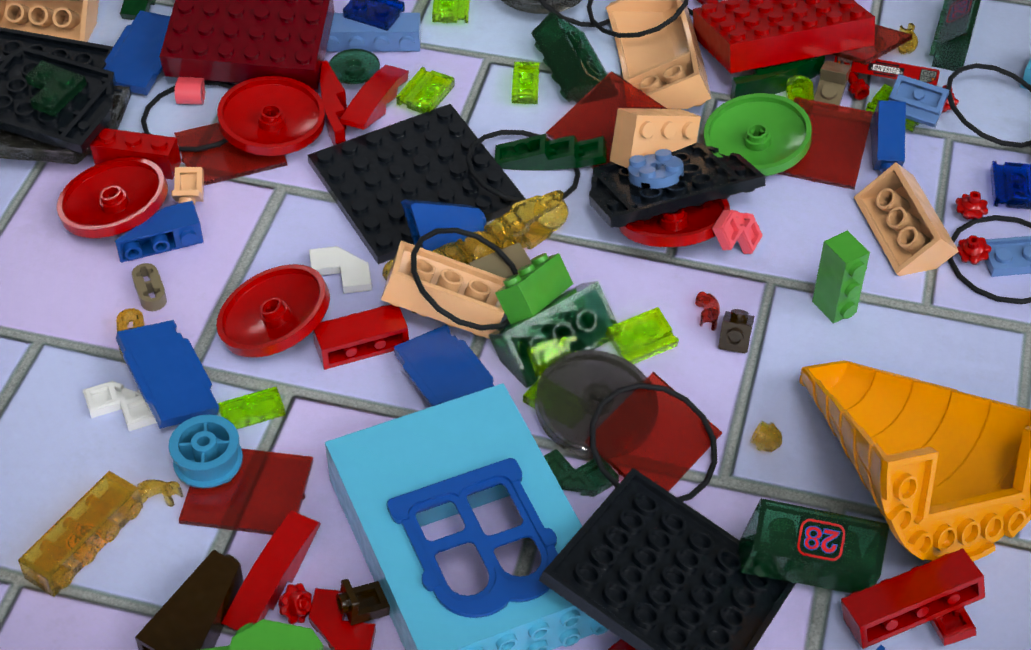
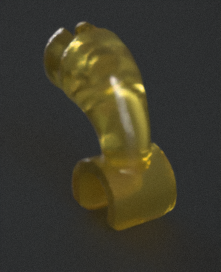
[898,23,918,54]
[132,479,184,507]

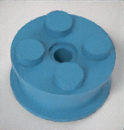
[169,415,243,488]

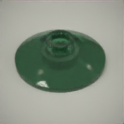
[329,49,380,84]

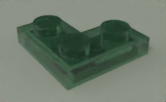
[26,61,87,116]

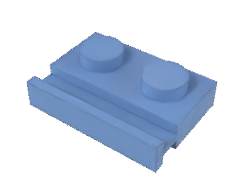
[888,74,949,128]
[985,236,1031,277]

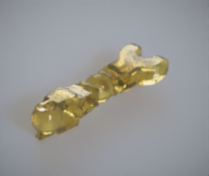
[382,190,569,314]

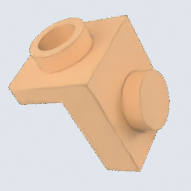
[171,167,204,205]

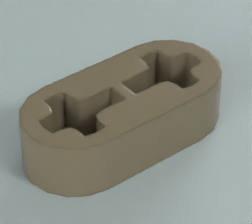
[132,263,167,311]

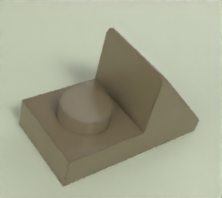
[813,60,851,112]

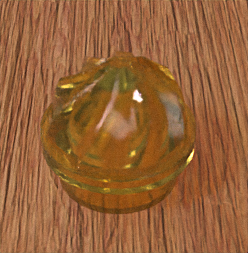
[750,421,782,452]

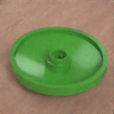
[704,93,812,176]

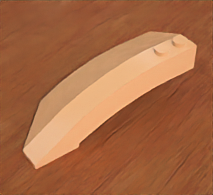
[606,0,711,109]

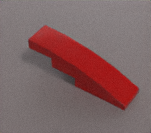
[320,60,347,145]
[340,65,409,130]
[222,510,321,631]

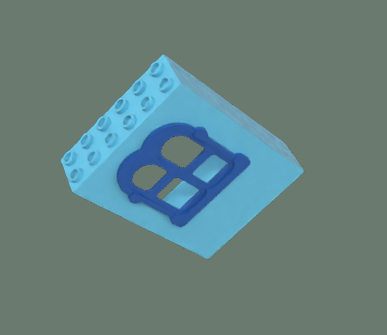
[325,383,608,650]

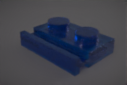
[343,0,405,31]
[990,161,1031,210]

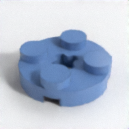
[628,149,684,189]

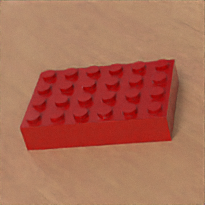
[693,0,875,74]

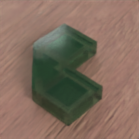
[544,449,619,497]

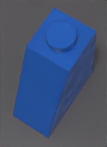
[870,100,906,173]
[401,199,487,254]

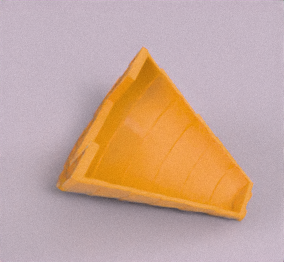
[799,360,1031,561]

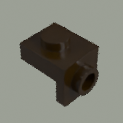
[718,309,755,353]
[336,579,390,625]

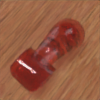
[695,291,720,331]

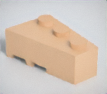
[610,108,701,169]

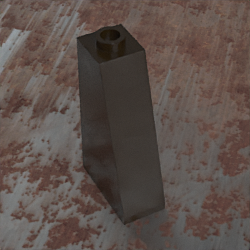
[135,550,244,650]

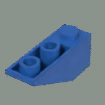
[115,200,204,263]

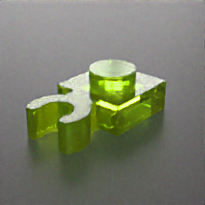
[527,336,582,377]

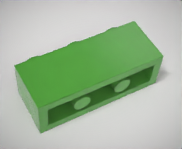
[812,230,870,324]
[495,253,574,324]

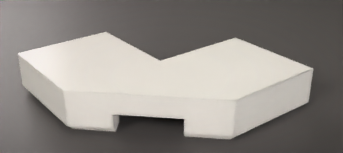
[309,246,372,294]
[83,381,157,431]

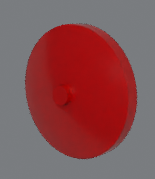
[217,76,325,156]
[56,157,168,238]
[619,199,730,247]
[216,264,330,357]

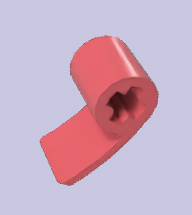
[175,77,205,105]

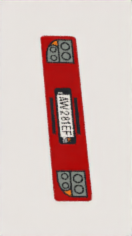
[834,52,940,86]

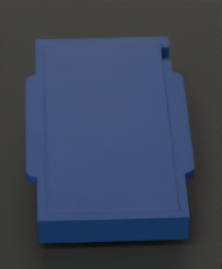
[104,10,171,96]
[116,320,219,429]
[394,325,494,407]

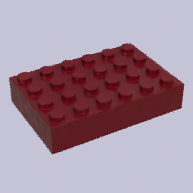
[159,0,335,90]

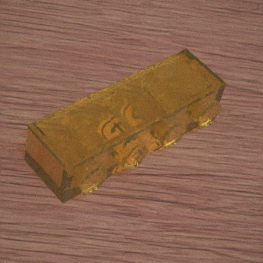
[18,471,143,597]

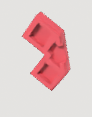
[712,210,763,254]

